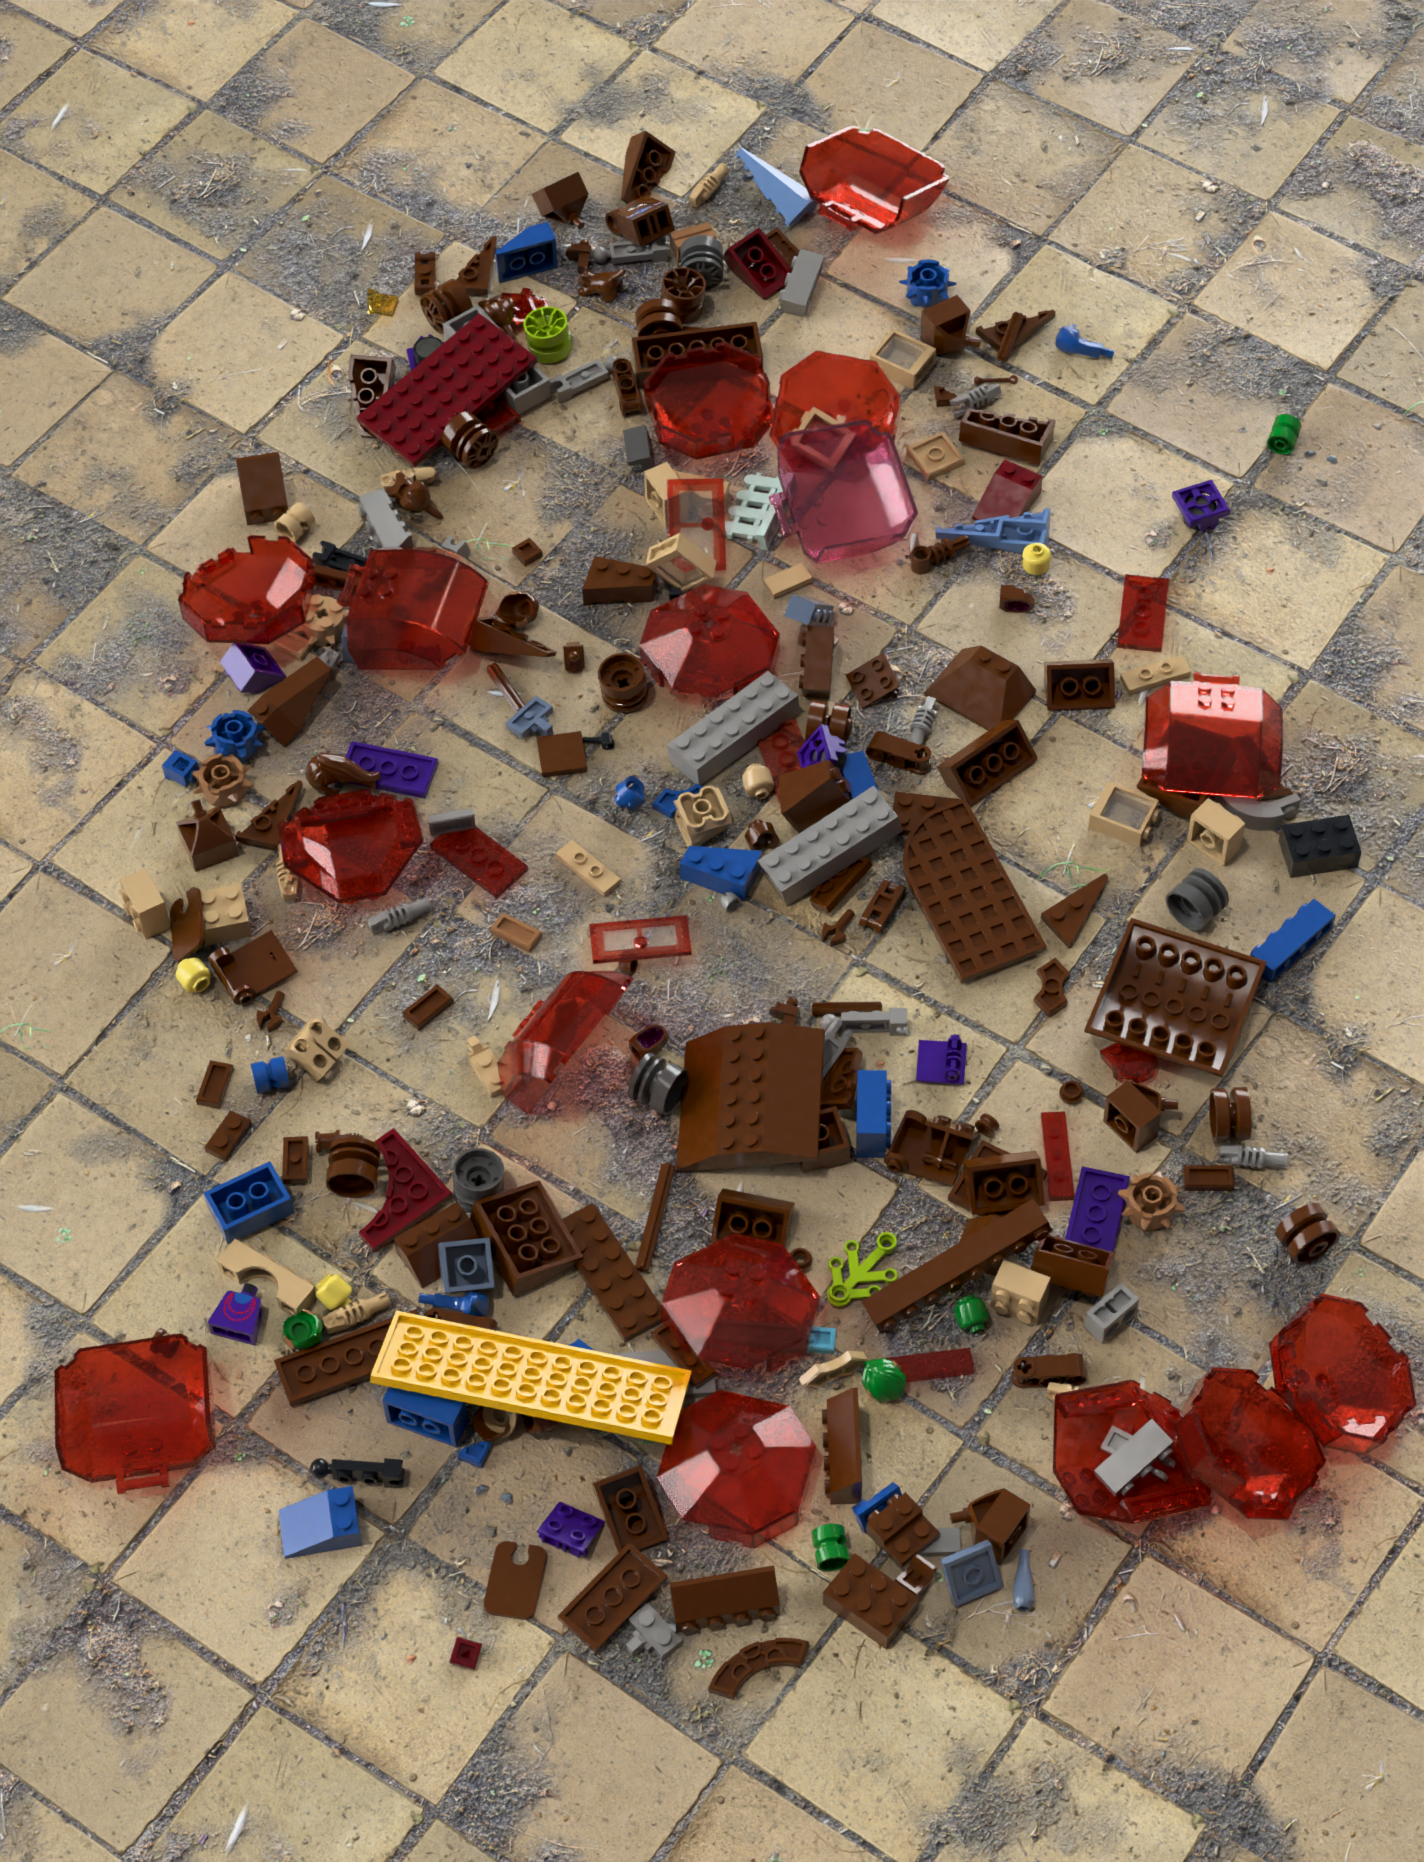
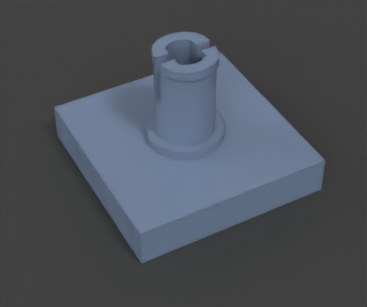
[940,1539,1003,1607]

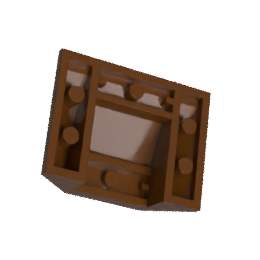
[924,645,1036,731]

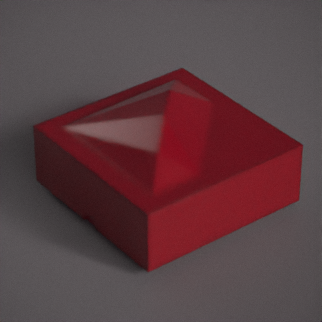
[449,1636,482,1671]

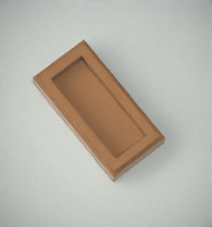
[490,913,542,953]

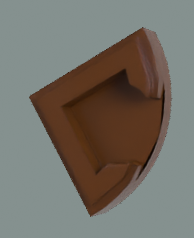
[934,386,957,407]

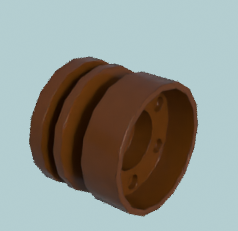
[420,279,473,334]
[441,411,499,469]
[598,653,649,713]
[326,1137,381,1198]

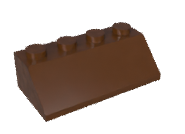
[937,719,1038,806]
[822,1387,862,1505]
[670,1565,780,1634]

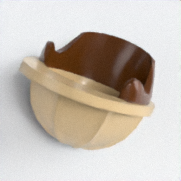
[473,1405,518,1441]

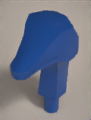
[1055,324,1114,359]
[418,1291,489,1317]

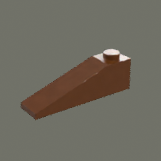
[621,131,676,204]
[464,617,557,657]
[247,656,333,747]

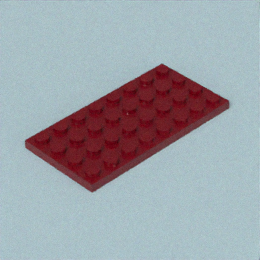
[356,313,538,468]

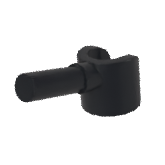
[663,579,682,602]
[583,732,614,750]

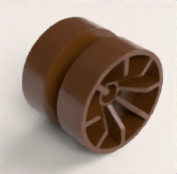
[660,267,706,324]
[805,699,852,748]

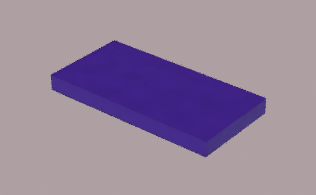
[346,741,439,799]
[1065,1166,1130,1252]

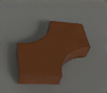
[1034,958,1070,1018]

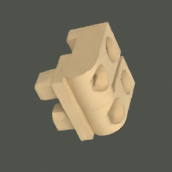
[283,1018,350,1082]

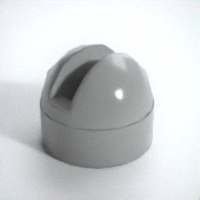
[720,892,741,913]

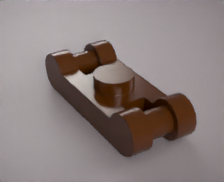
[414,251,436,295]
[859,878,906,934]

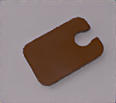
[170,887,204,962]
[484,1541,547,1620]

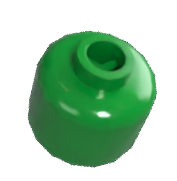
[953,1294,990,1334]

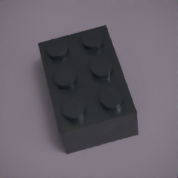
[1279,815,1361,878]

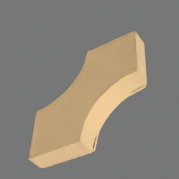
[799,1351,867,1388]

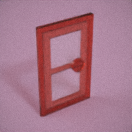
[667,478,726,571]
[589,915,692,964]

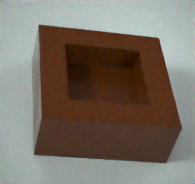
[512,538,543,566]

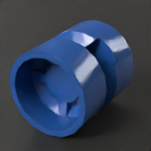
[251,1056,290,1094]

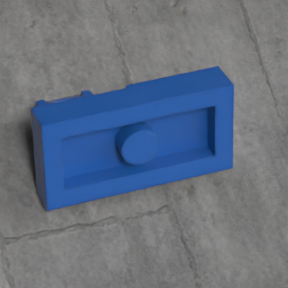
[852,1482,902,1534]

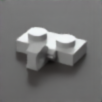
[626,1603,682,1660]

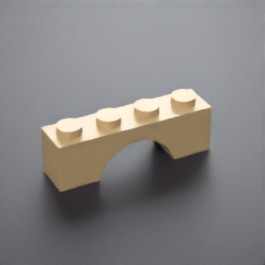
[217,1239,317,1316]

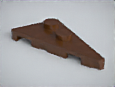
[456,236,497,295]
[976,309,1056,350]
[235,780,303,850]
[1041,873,1108,948]

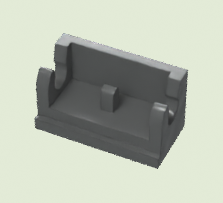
[623,425,655,473]

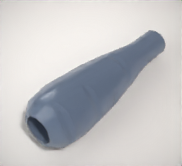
[1013,1549,1034,1612]

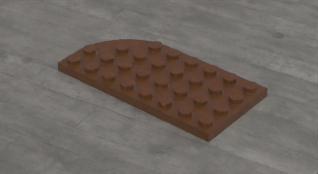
[903,798,1047,984]

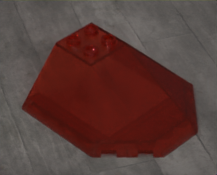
[277,789,423,904]
[1053,1380,1220,1524]

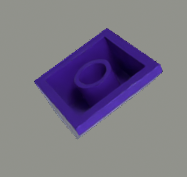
[220,642,287,694]

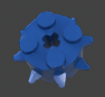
[899,259,956,307]
[204,710,265,764]

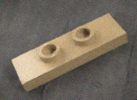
[1120,655,1191,695]
[555,840,621,897]

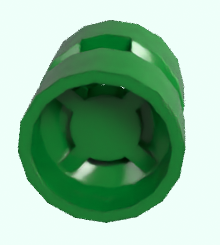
[1267,414,1302,455]
[811,1523,850,1572]

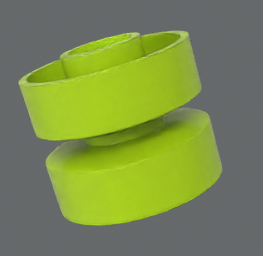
[523,306,572,364]

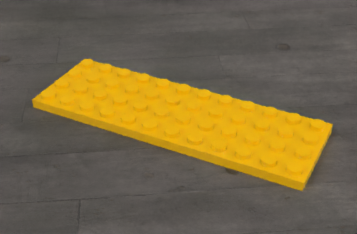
[370,1311,692,1445]

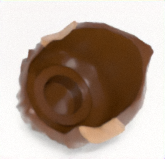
[496,591,539,628]

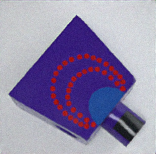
[208,1283,263,1346]

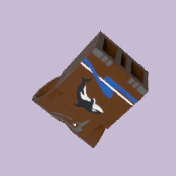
[605,194,675,246]

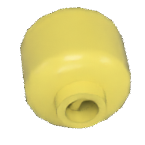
[1022,543,1051,575]
[176,958,211,993]
[315,1273,352,1311]

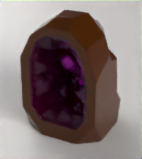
[999,585,1035,613]
[629,1025,669,1062]

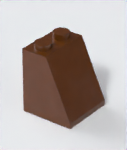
[236,452,288,526]
[779,760,851,834]

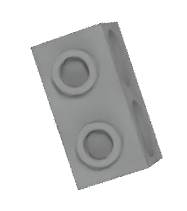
[1084,1283,1139,1343]

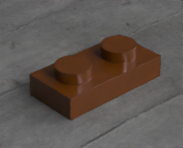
[204,1110,252,1162]
[282,1136,309,1184]

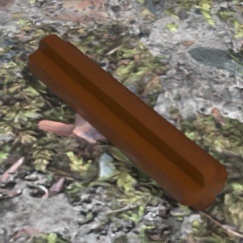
[997,312,1024,362]
[487,663,526,713]
[812,1001,882,1016]

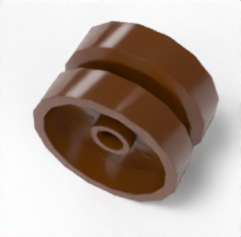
[635,298,683,337]
[1209,1087,1252,1142]
[1275,1203,1340,1265]

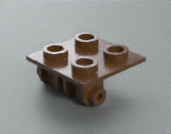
[846,652,900,709]

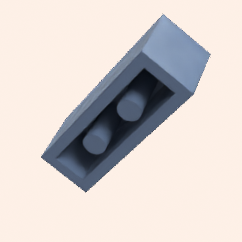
[784,595,834,626]

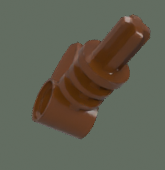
[909,533,970,575]

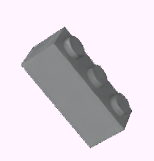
[778,249,824,317]
[1094,1419,1173,1497]

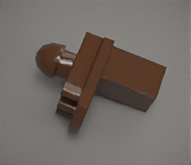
[565,239,592,274]
[563,642,585,673]
[769,997,800,1025]

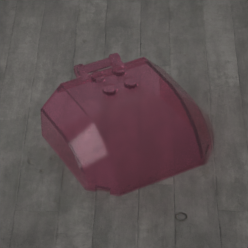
[769,420,918,564]

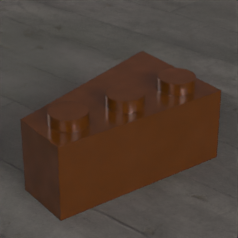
[582,556,659,606]
[799,625,834,698]

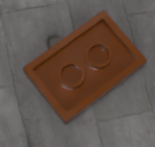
[893,791,961,836]

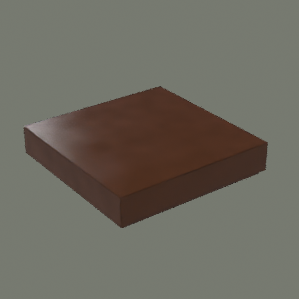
[536,731,587,778]

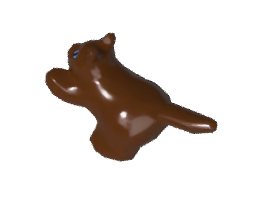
[578,267,626,303]
[478,295,515,340]
[385,472,443,519]

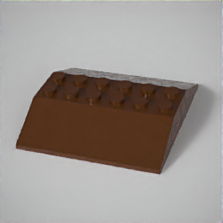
[1084,918,1267,1077]
[676,1022,825,1172]

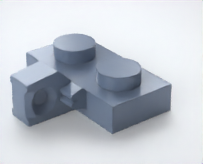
[505,696,554,739]

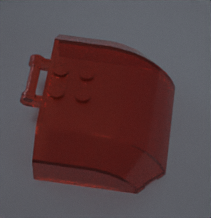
[799,126,949,234]
[337,547,489,670]
[1141,671,1283,798]
[497,971,634,1115]
[54,1333,216,1495]

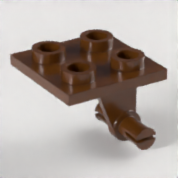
[922,1115,980,1171]

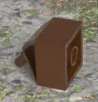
[531,172,589,229]
[920,295,981,355]
[176,799,239,872]
[1103,1080,1178,1153]
[950,1488,1031,1566]

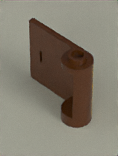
[208,930,298,1005]
[884,1110,974,1187]

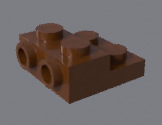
[866,1492,940,1568]

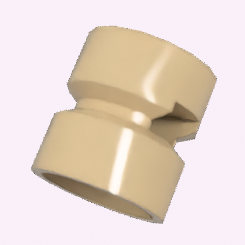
[274,502,316,543]

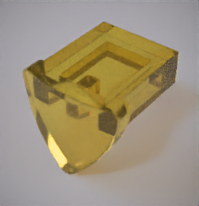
[367,288,399,317]

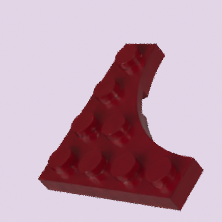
[359,1128,453,1253]

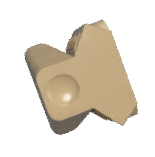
[673,785,732,848]

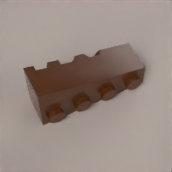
[959,409,1056,465]

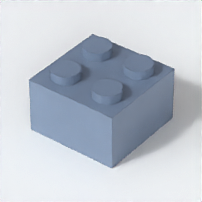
[438,1238,495,1294]

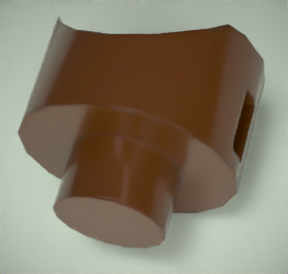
[745,820,780,850]

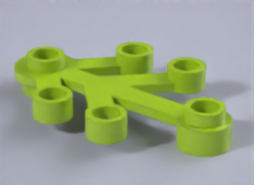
[827,1232,898,1307]

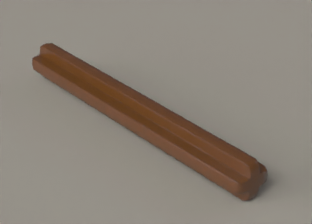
[635,1162,675,1272]

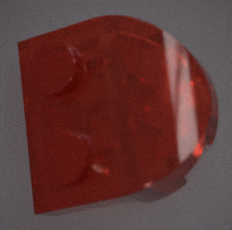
[501,288,549,328]
[1100,1043,1158,1083]

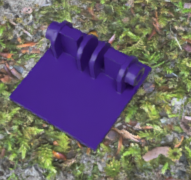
[916,1034,967,1085]
[537,1501,605,1558]

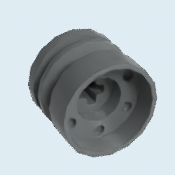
[680,235,723,291]
[1165,868,1229,931]
[627,1052,688,1115]
[453,1148,504,1213]

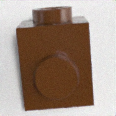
[895,1554,937,1597]

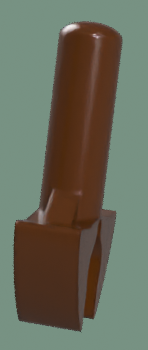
[822,909,855,947]
[256,991,285,1033]

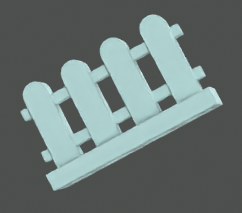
[721,472,798,550]

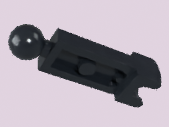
[312,541,389,584]
[310,1458,405,1488]

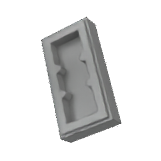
[427,808,476,836]

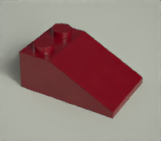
[723,228,792,300]
[972,459,1043,520]

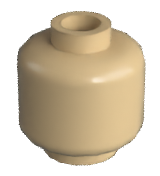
[742,764,774,799]

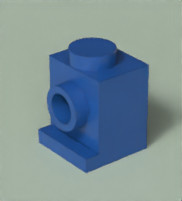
[162,749,199,787]

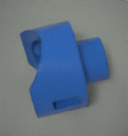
[614,775,645,810]

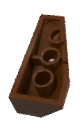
[348,354,396,438]

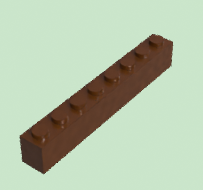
[861,1198,1053,1334]

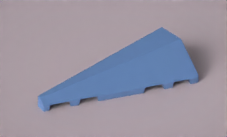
[735,148,821,227]
[935,508,1051,554]

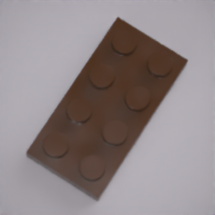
[557,1543,668,1653]

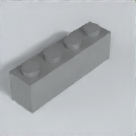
[357,488,416,571]

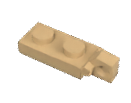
[466,1035,513,1098]

